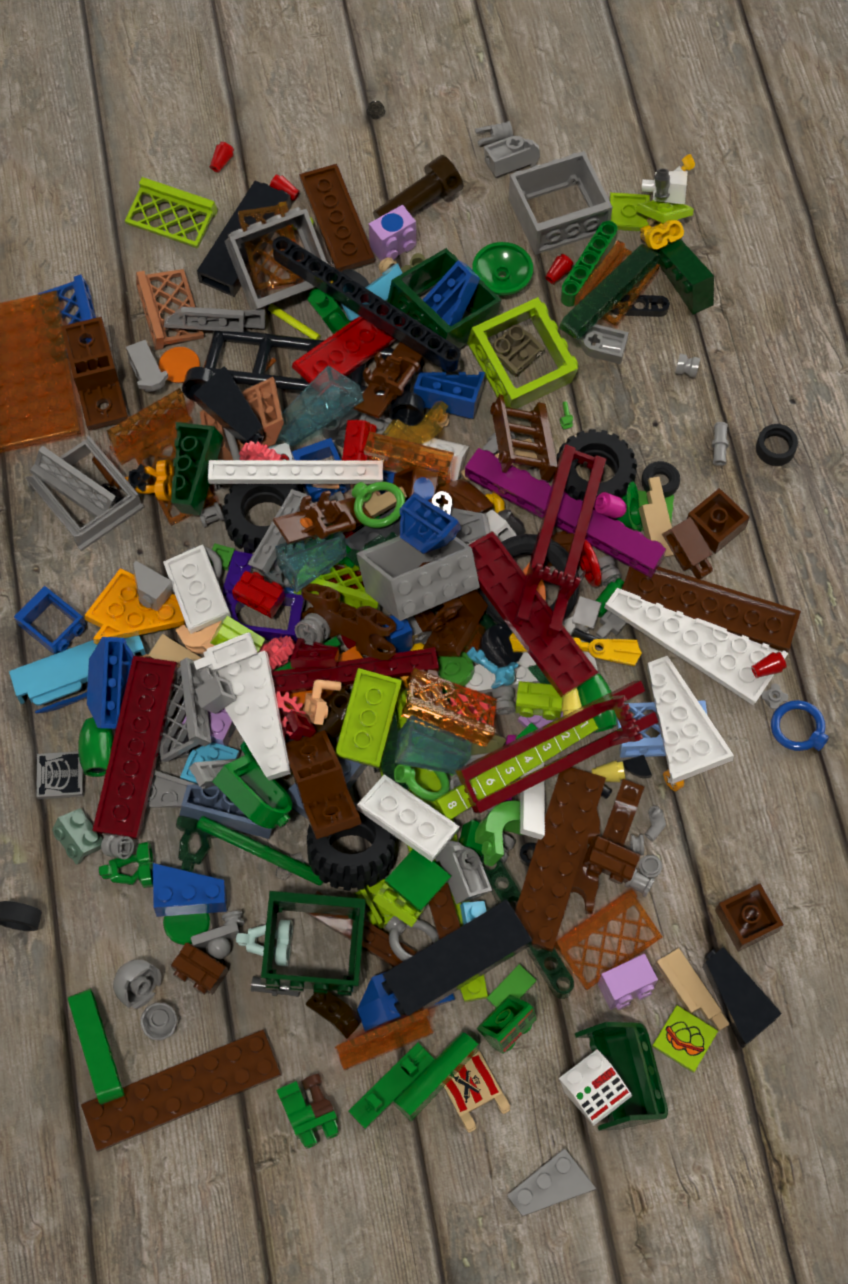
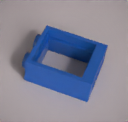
[292,438,350,503]
[14,586,86,654]

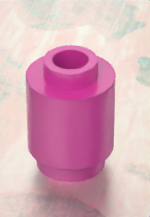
[595,492,627,518]

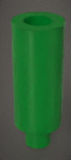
[595,578,624,618]

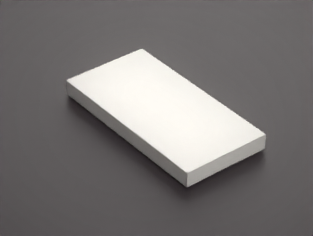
[163,544,231,634]
[356,775,460,862]

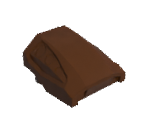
[436,478,495,513]

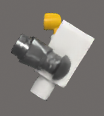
[642,154,695,204]
[466,510,525,545]

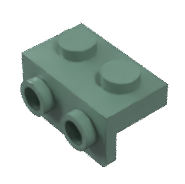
[52,808,103,865]

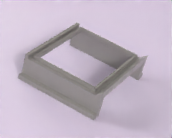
[25,436,144,551]

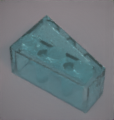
[275,524,347,593]
[395,715,472,775]

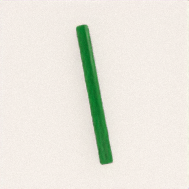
[197,816,323,886]

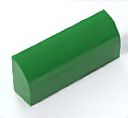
[393,1031,479,1122]

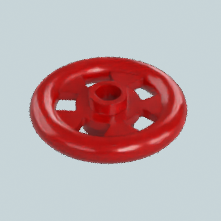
[579,539,602,588]

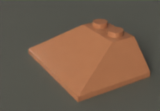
[200,377,284,460]

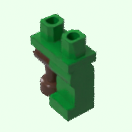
[276,1074,339,1149]

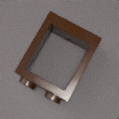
[413,561,463,632]

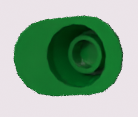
[615,482,643,532]

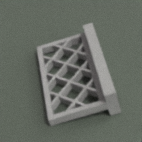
[30,446,116,517]
[248,489,313,588]
[160,657,211,762]

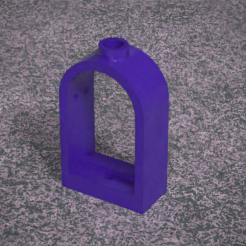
[228,593,306,644]

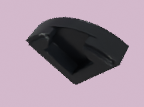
[623,755,652,779]

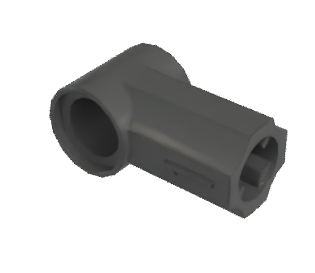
[321,401,361,440]

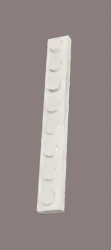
[208,460,383,484]

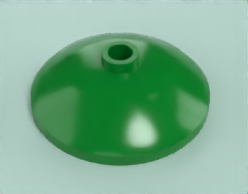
[472,242,533,296]

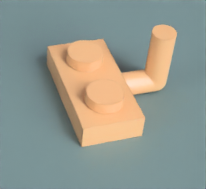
[303,680,341,725]

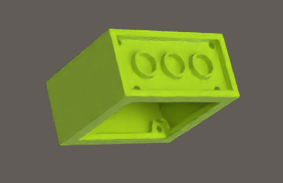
[467,297,578,409]

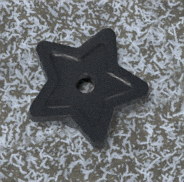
[128,464,151,492]

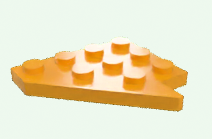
[85,568,186,644]

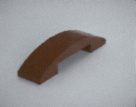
[602,779,645,847]

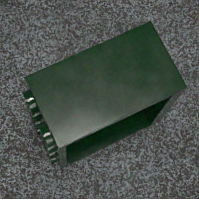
[387,248,501,349]
[261,891,366,996]

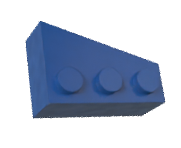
[423,260,481,326]
[413,372,485,419]
[153,863,227,917]

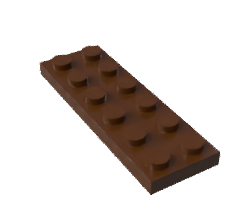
[299,164,375,272]

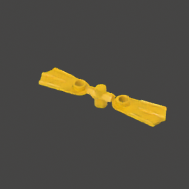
[509,633,642,666]

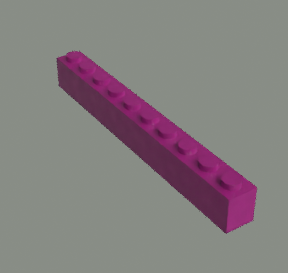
[465,448,666,578]

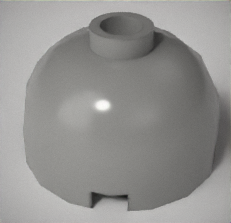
[113,959,162,1009]

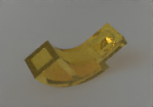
[380,401,449,445]

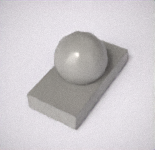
[191,922,240,959]

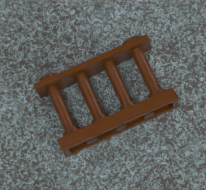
[490,395,557,481]

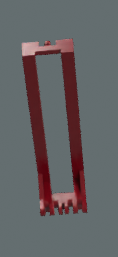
[513,444,606,638]
[455,681,659,813]

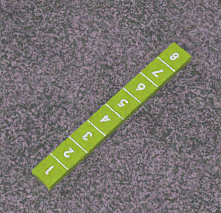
[435,718,598,819]

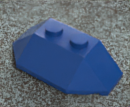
[400,492,461,554]
[87,637,134,728]
[357,973,455,1032]

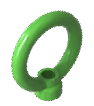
[352,482,405,528]
[394,754,450,801]

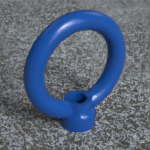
[771,700,829,751]

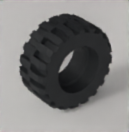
[554,429,637,510]
[223,484,299,554]
[307,800,396,891]

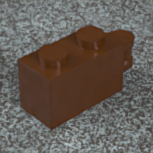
[662,517,713,579]

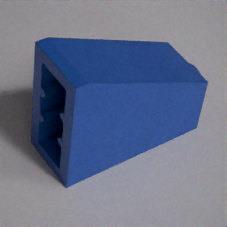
[382,614,413,653]

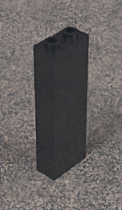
[197,181,291,297]
[381,900,532,1020]

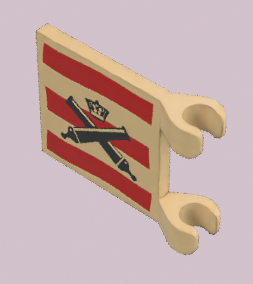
[444,1051,510,1133]

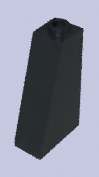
[194,366,265,445]
[702,947,782,1048]

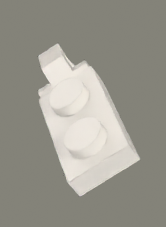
[193,633,258,672]

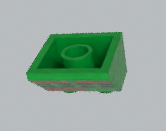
[476,995,537,1054]

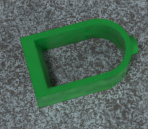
[212,754,292,829]

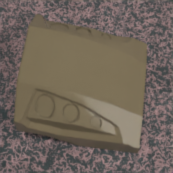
[491,324,545,375]

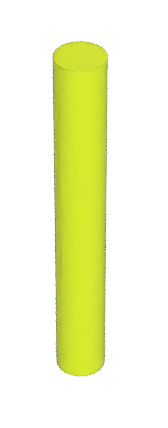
[268,304,321,340]

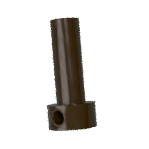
[373,155,464,220]
[282,687,350,780]

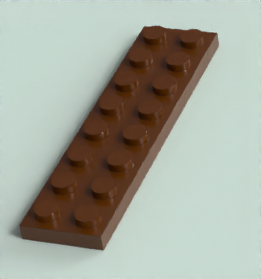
[622,567,801,652]
[515,767,606,952]
[81,1029,281,1152]

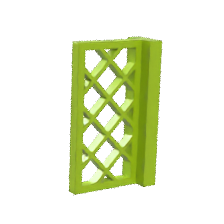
[125,177,218,248]
[294,551,380,611]

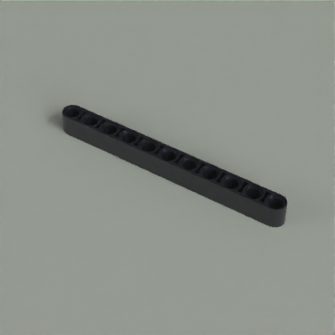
[272,236,461,372]

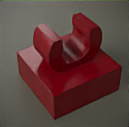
[286,710,316,741]

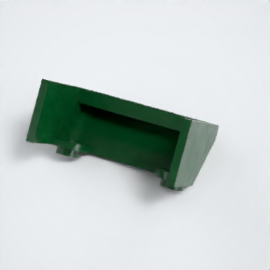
[575,1022,668,1131]

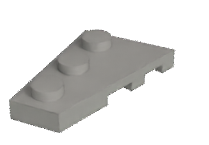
[146,770,198,808]
[507,1149,596,1217]

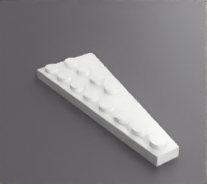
[604,588,788,706]

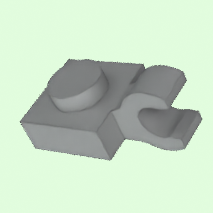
[596,611,628,639]

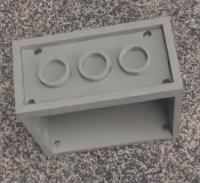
[508,151,613,255]
[224,207,327,310]
[356,536,480,621]

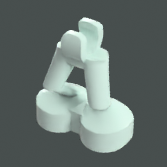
[236,920,293,967]

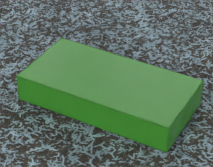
[486,964,537,1008]

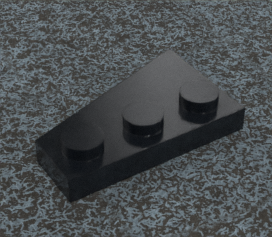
[342,508,401,558]

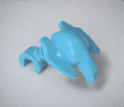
[467,647,519,689]

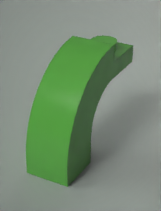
[475,801,523,867]

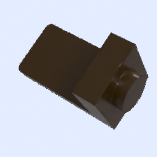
[306,992,362,1039]

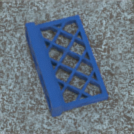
[38,274,96,364]

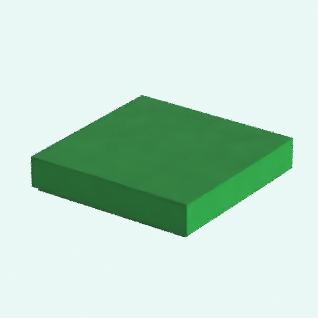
[384,849,451,912]

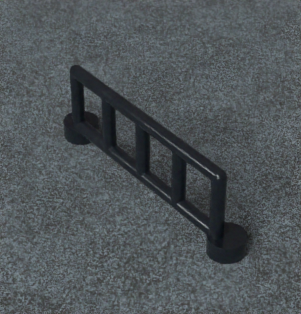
[182,331,425,428]

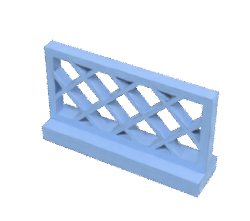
[617,700,707,758]

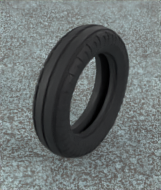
[478,534,579,625]

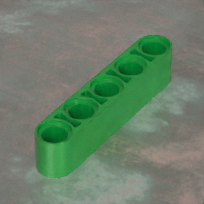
[560,221,618,307]
[68,988,124,1105]

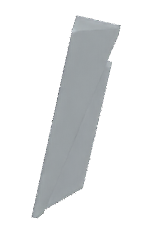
[164,307,266,332]

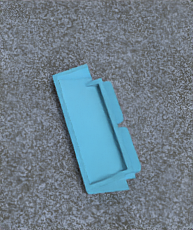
[9,635,146,706]

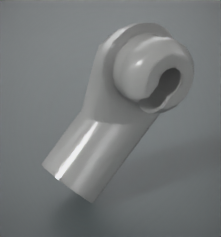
[645,806,666,841]

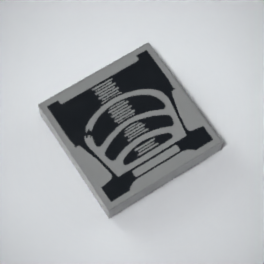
[37,751,84,799]

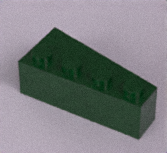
[649,239,714,315]
[171,422,224,516]

